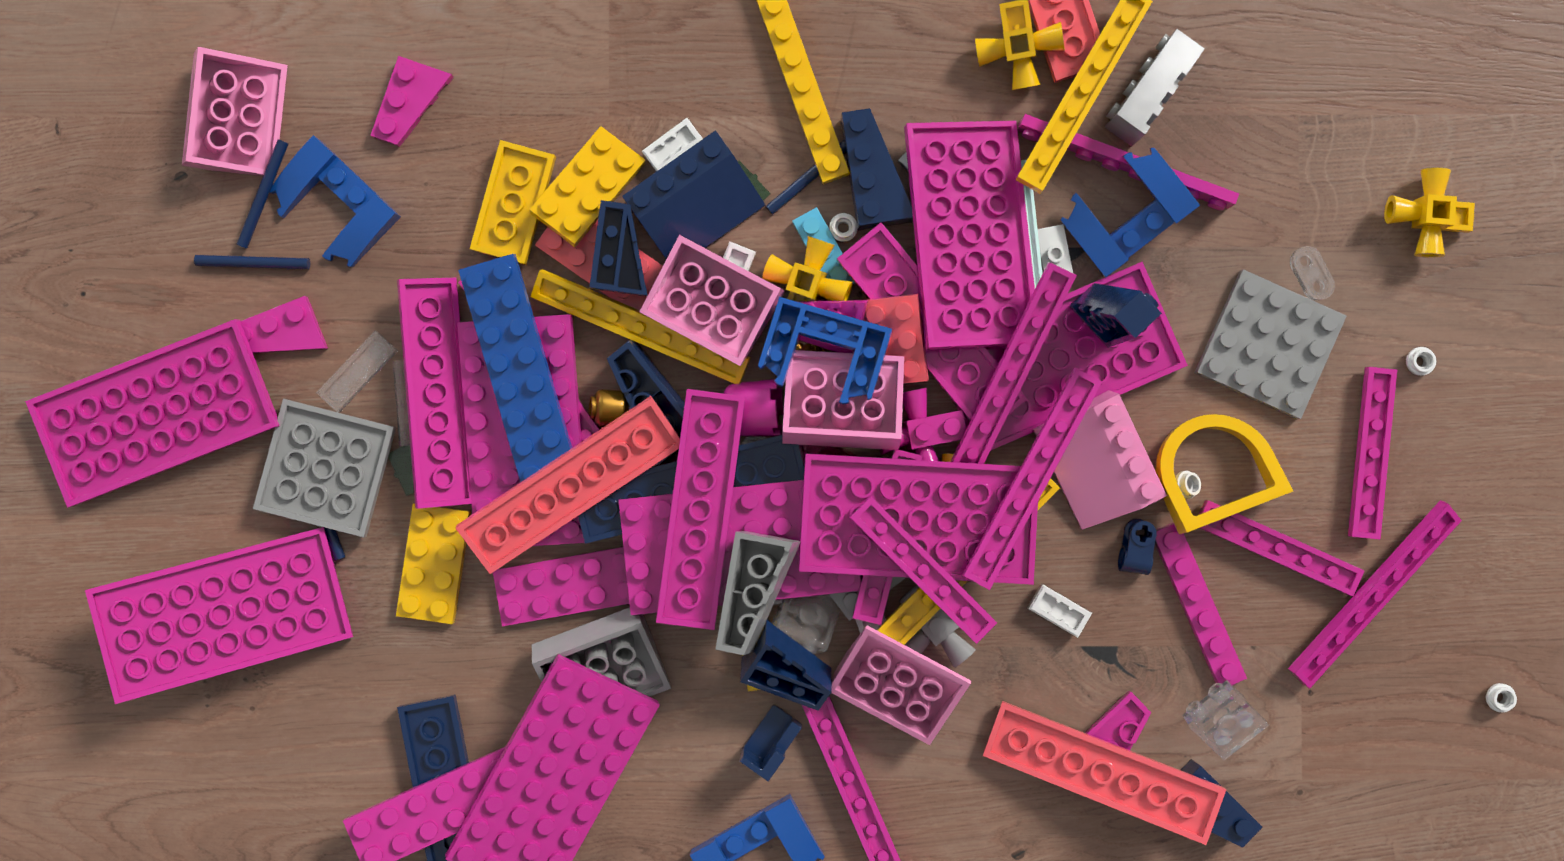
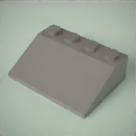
[532,607,671,697]

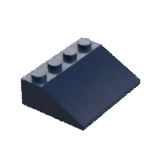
[622,130,766,259]

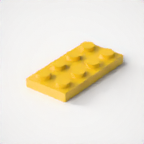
[529,126,646,247]
[470,140,556,265]
[396,503,471,624]

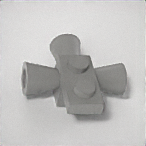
[898,585,976,668]

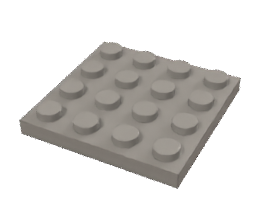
[1194,269,1347,419]
[253,399,396,537]

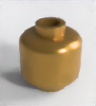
[589,389,630,426]

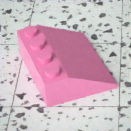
[182,47,287,176]
[639,235,785,366]
[782,350,904,450]
[1033,390,1167,530]
[832,625,971,745]

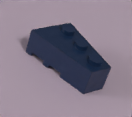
[740,620,832,711]
[1181,759,1263,848]

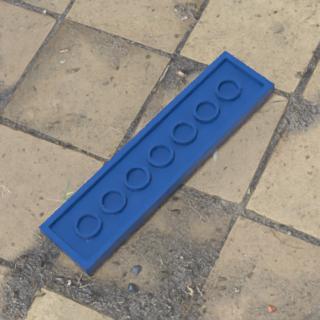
[458,254,572,482]

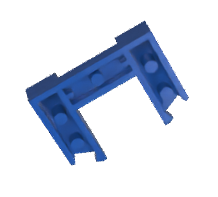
[270,135,401,268]
[1060,147,1200,277]
[758,297,892,404]
[690,794,825,861]

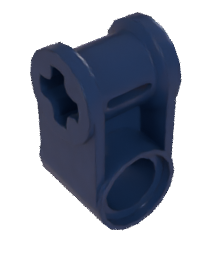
[1118,518,1157,575]

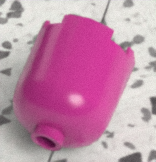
[723,379,784,436]

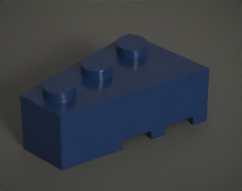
[589,200,648,297]

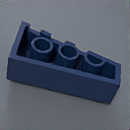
[840,108,913,231]
[1069,283,1162,348]
[607,340,685,466]

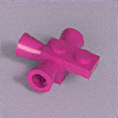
[879,388,966,461]

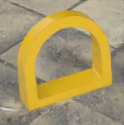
[1155,414,1293,534]

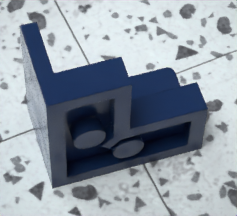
[740,705,802,782]

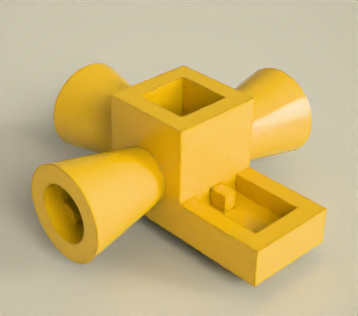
[975,0,1065,90]
[1384,168,1475,258]
[762,236,853,301]

